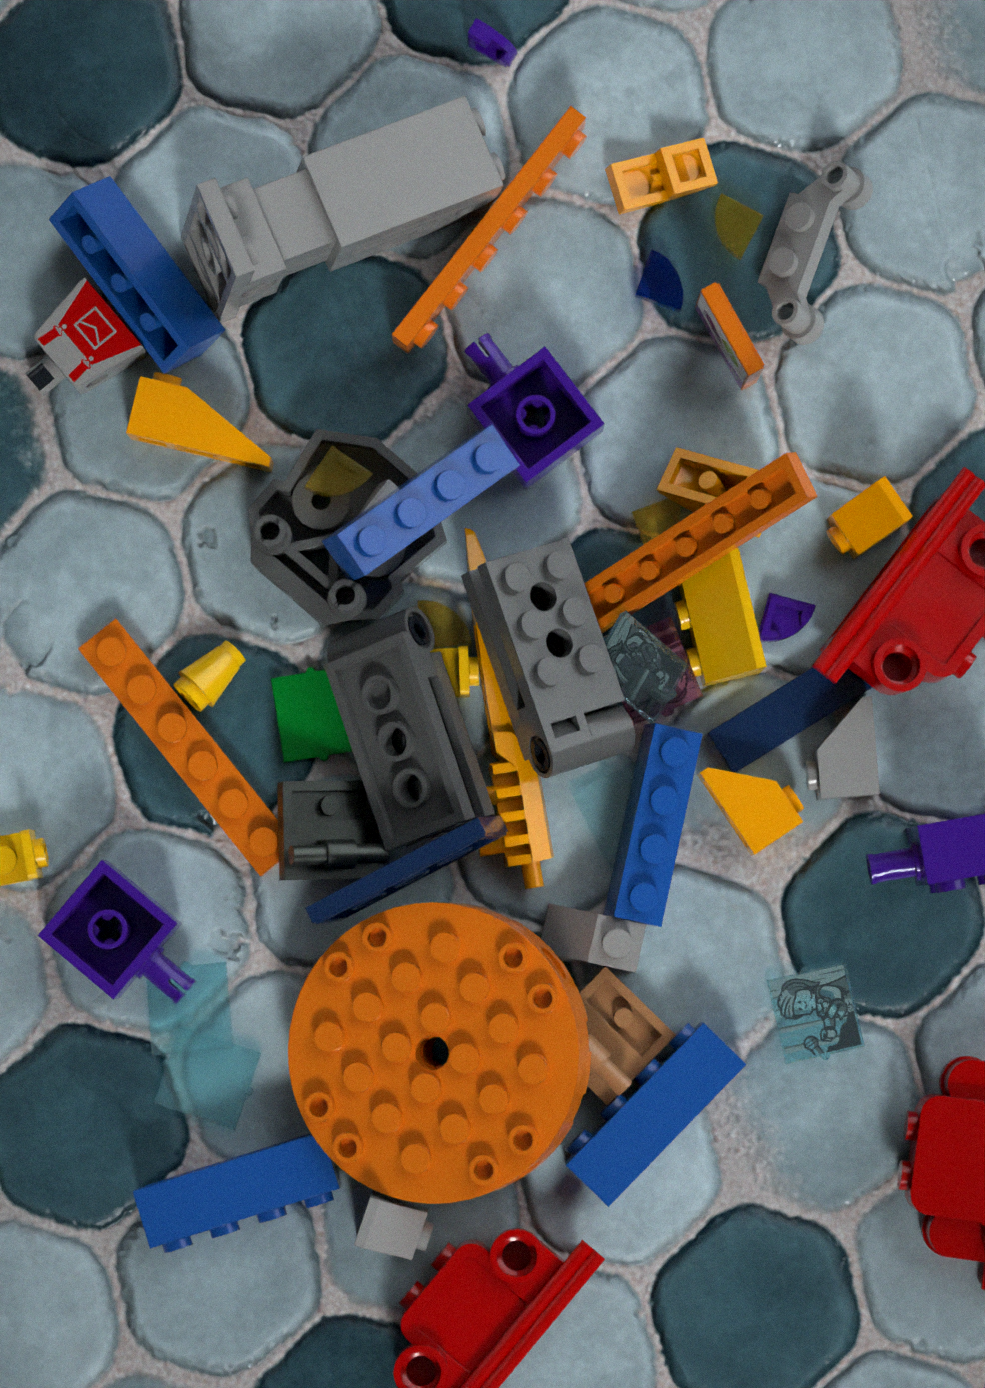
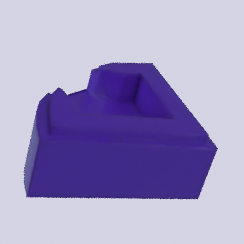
[468,18,518,67]
[758,592,816,642]

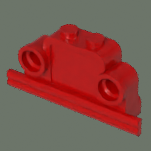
[812,467,985,695]
[897,1056,985,1290]
[393,1228,605,1388]

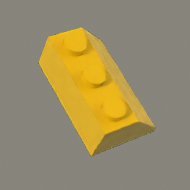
[674,547,767,687]

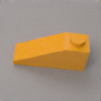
[126,372,274,473]

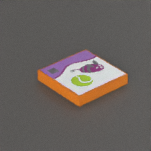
[695,282,765,390]

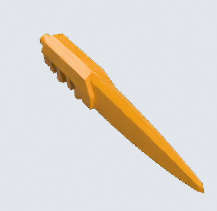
[464,528,554,889]

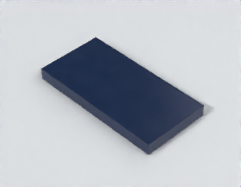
[305,816,508,925]

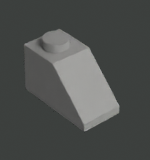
[805,696,880,800]
[541,903,647,973]
[354,1190,434,1260]

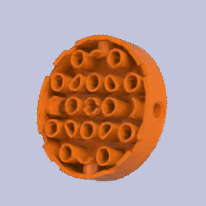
[288,902,591,1204]

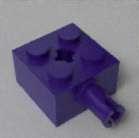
[464,333,605,490]
[866,814,985,894]
[37,859,196,1005]

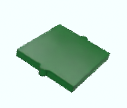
[271,667,353,763]

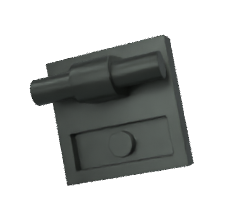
[277,780,389,881]

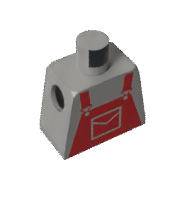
[25,277,148,396]

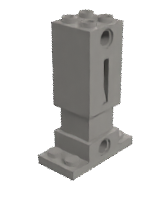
[181,96,505,323]

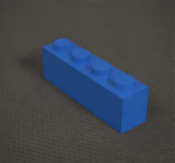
[49,176,225,374]
[322,425,520,581]
[603,723,703,927]
[565,1022,746,1207]
[132,1133,341,1253]

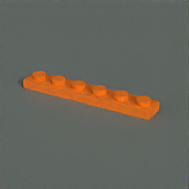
[392,106,587,354]
[584,452,818,633]
[78,618,279,877]

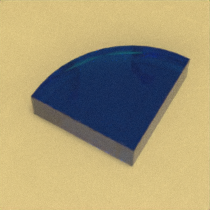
[635,249,684,313]

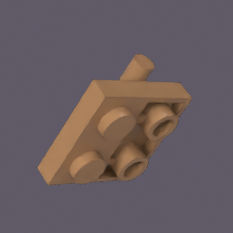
[579,966,676,1106]

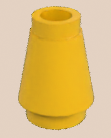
[173,640,246,712]

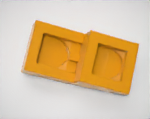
[605,138,718,215]

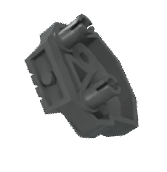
[248,429,447,626]

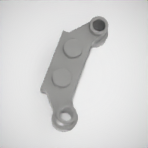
[758,161,873,345]

